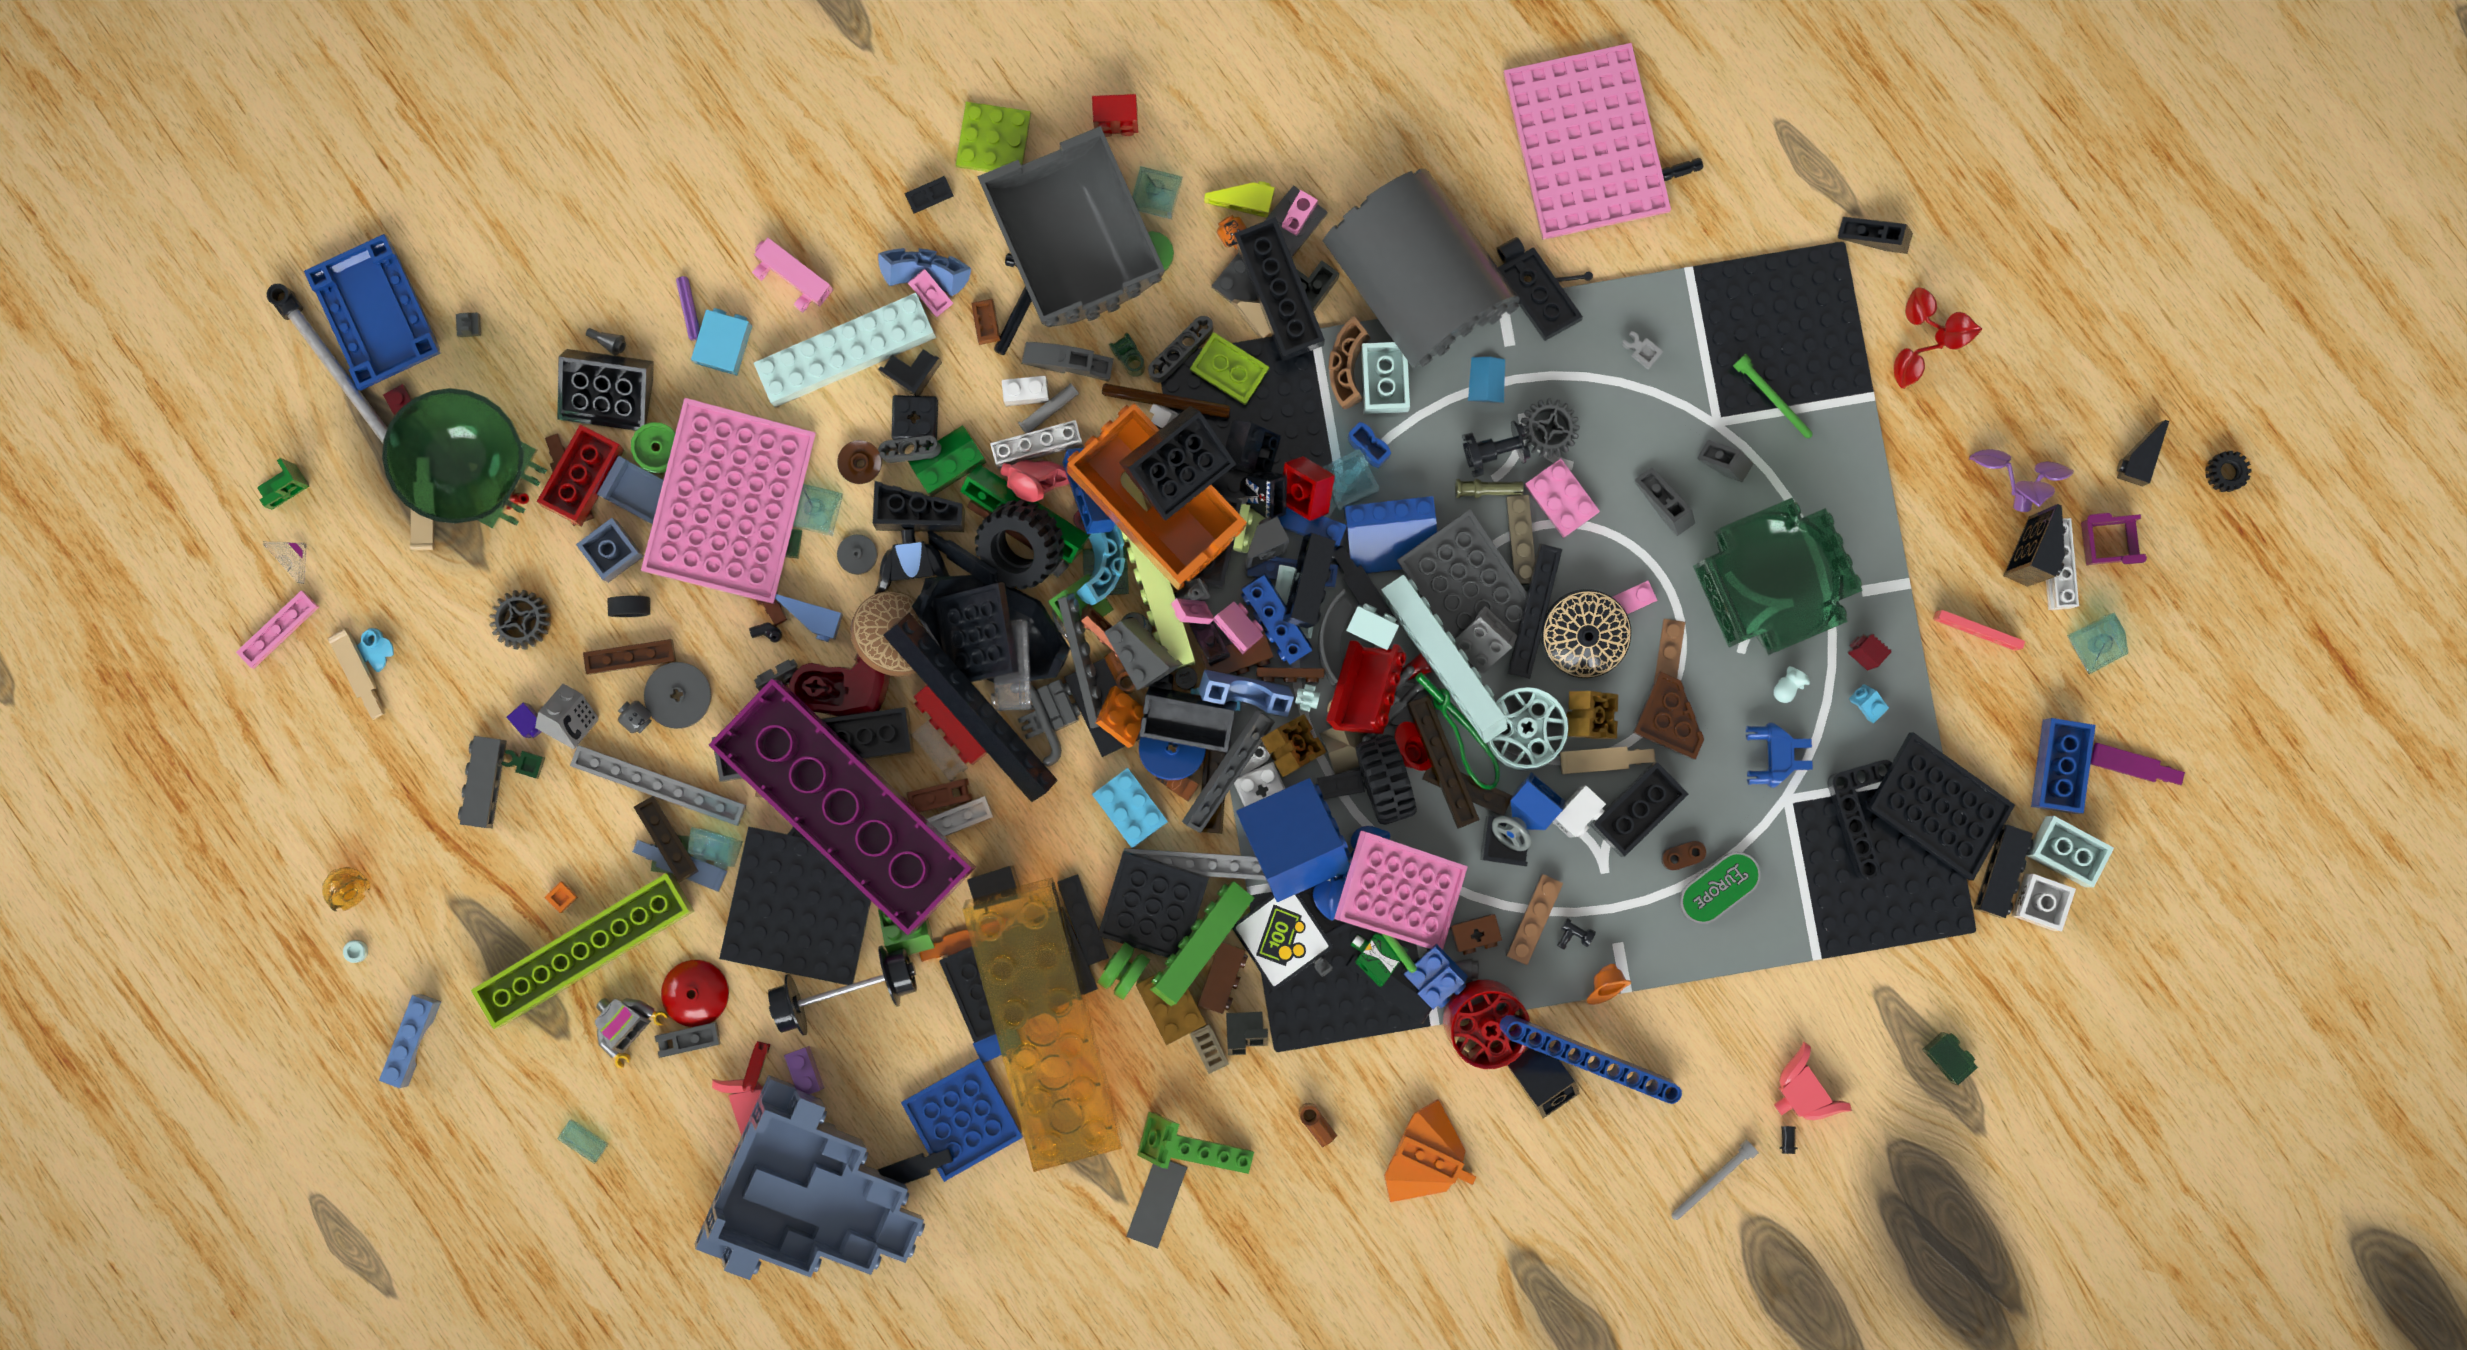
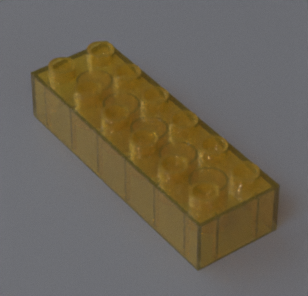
[962,877,1122,1172]

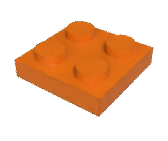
[1095,686,1144,748]

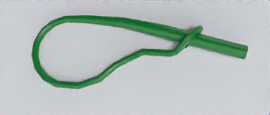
[1415,673,1500,790]

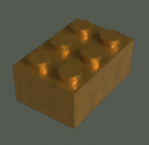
[1136,970,1207,1045]

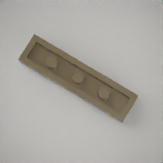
[1506,495,1535,585]

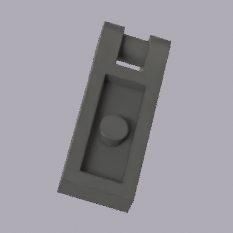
[655,1022,721,1058]

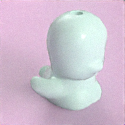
[1774,666,1810,703]

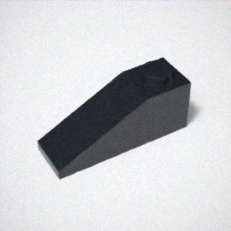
[1838,217,1913,254]
[2117,420,2169,486]

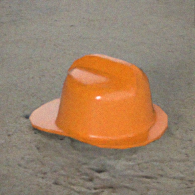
[1587,964,1631,1005]

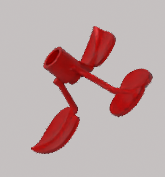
[1894,287,1982,389]

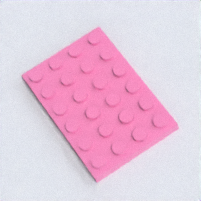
[1334,831,1468,950]

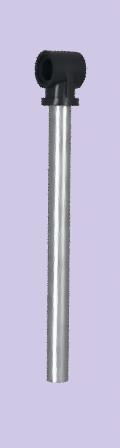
[266,284,397,448]

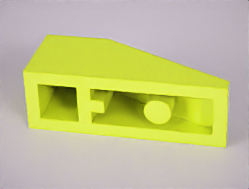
[1204,181,1275,218]

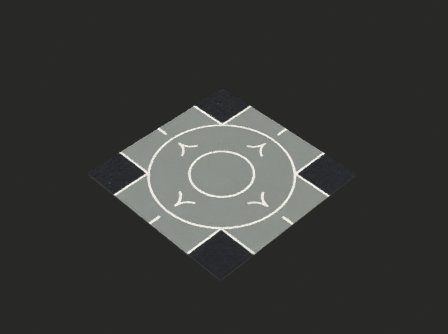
[1159,242,1976,1052]

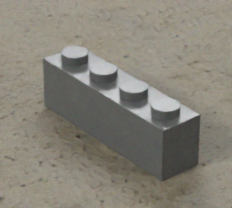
[458,736,507,829]

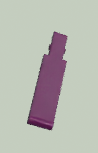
[2090,742,2185,785]

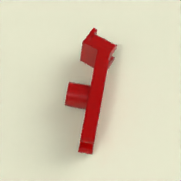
[742,1041,770,1093]

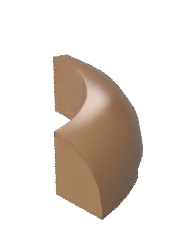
[1329,316,1371,409]

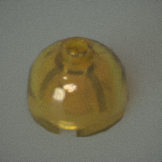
[322,867,370,911]

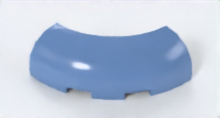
[878,248,971,296]

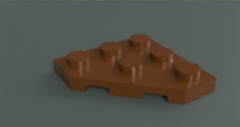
[1633,671,1704,760]

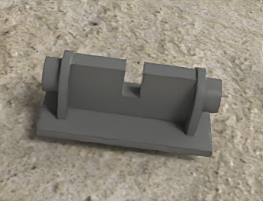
[1176,578,1210,601]
[754,659,798,691]

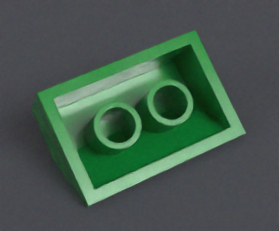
[908,425,986,497]

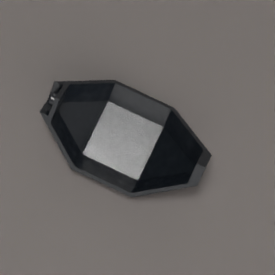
[912,575,1070,685]

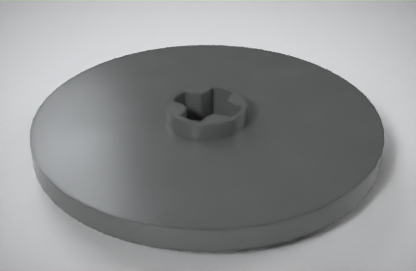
[644,662,711,729]

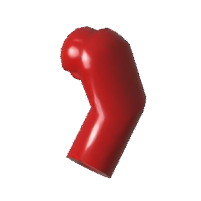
[500,493,529,510]

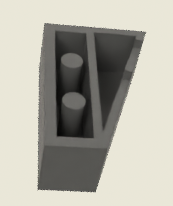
[1104,617,1183,690]

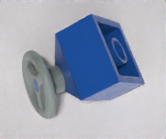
[1492,772,1566,851]

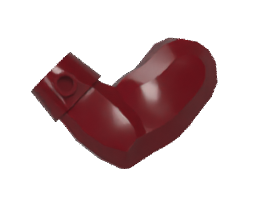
[789,653,890,717]

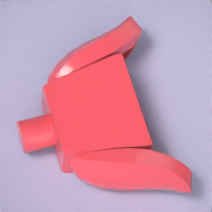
[1000,460,1070,502]
[1774,1042,1852,1120]
[712,1079,763,1152]

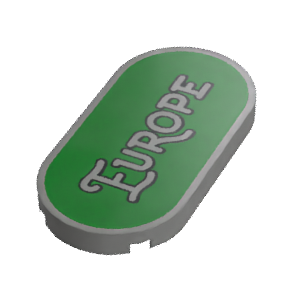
[1680,852,1761,924]

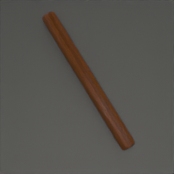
[1102,383,1230,418]

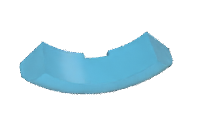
[1076,524,1125,605]

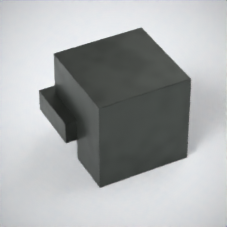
[1226,1012,1268,1055]

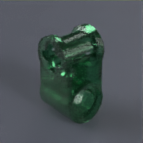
[1108,333,1145,377]

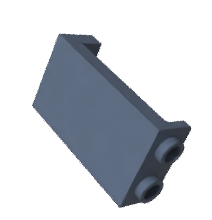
[597,455,664,524]

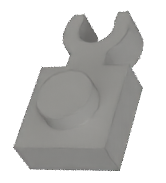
[1622,331,1663,370]

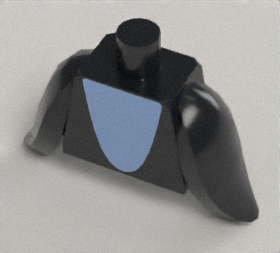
[874,529,950,594]

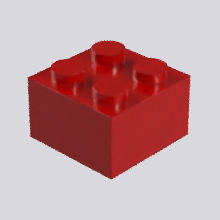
[1092,94,1139,137]
[1283,456,1335,521]

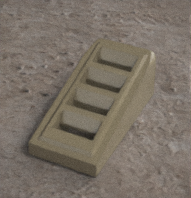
[1189,1023,1229,1074]

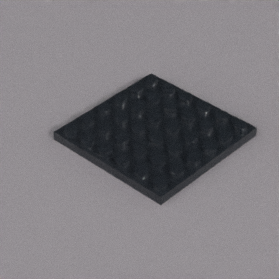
[719,826,871,985]

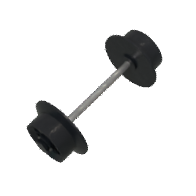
[768,945,917,1036]

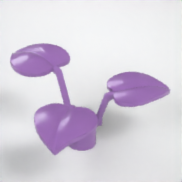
[1969,449,2074,512]

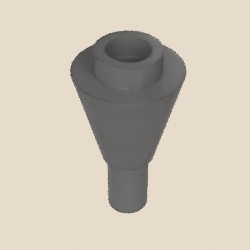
[586,328,626,356]

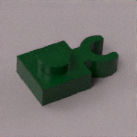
[501,750,545,779]

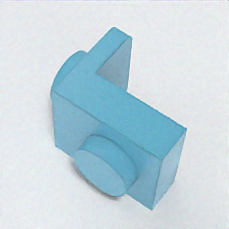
[1849,684,1889,723]

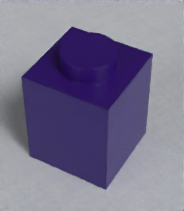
[506,702,542,738]

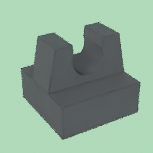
[456,312,481,337]

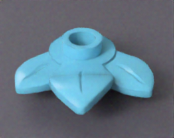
[357,628,394,672]

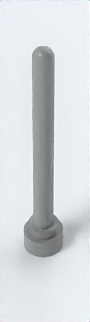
[1671,1139,1759,1220]

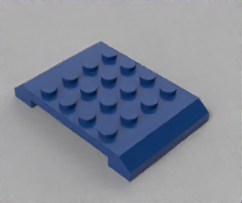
[304,234,441,391]

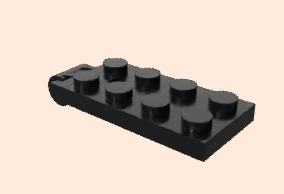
[1497,237,1583,341]

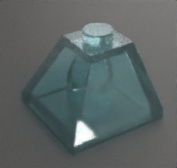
[1132,166,1183,219]
[793,484,843,536]
[2067,612,2128,674]

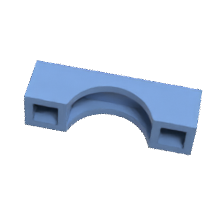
[1198,669,1294,717]
[379,994,441,1088]

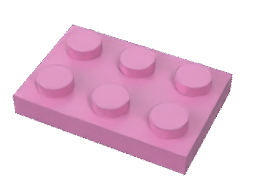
[1525,458,1600,538]

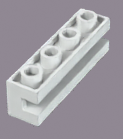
[990,420,1083,469]
[2046,518,2079,610]

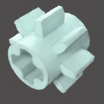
[1295,684,1320,712]

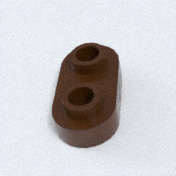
[1661,841,1706,870]

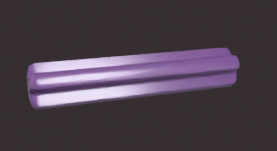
[676,276,700,341]

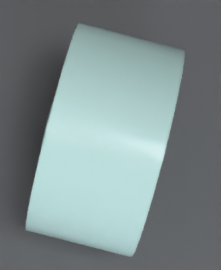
[1487,687,1568,771]

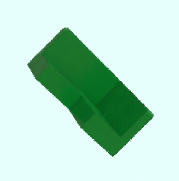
[258,458,310,510]

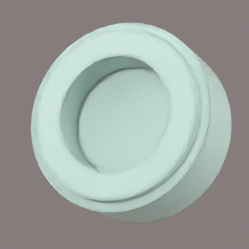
[343,940,368,963]

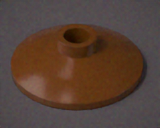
[837,440,882,484]

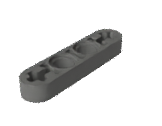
[1148,316,1213,383]

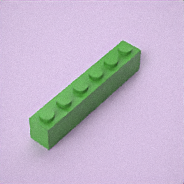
[1150,881,1254,1006]

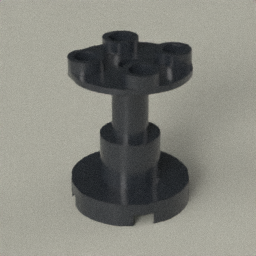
[1462,420,1531,478]

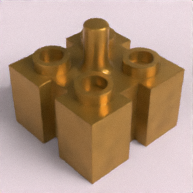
[1566,691,1618,739]
[1260,714,1326,777]

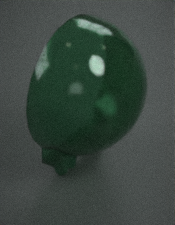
[382,388,547,528]

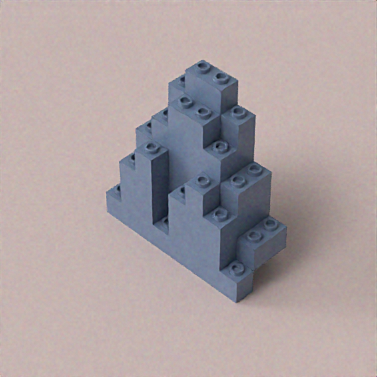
[694,1075,925,1280]

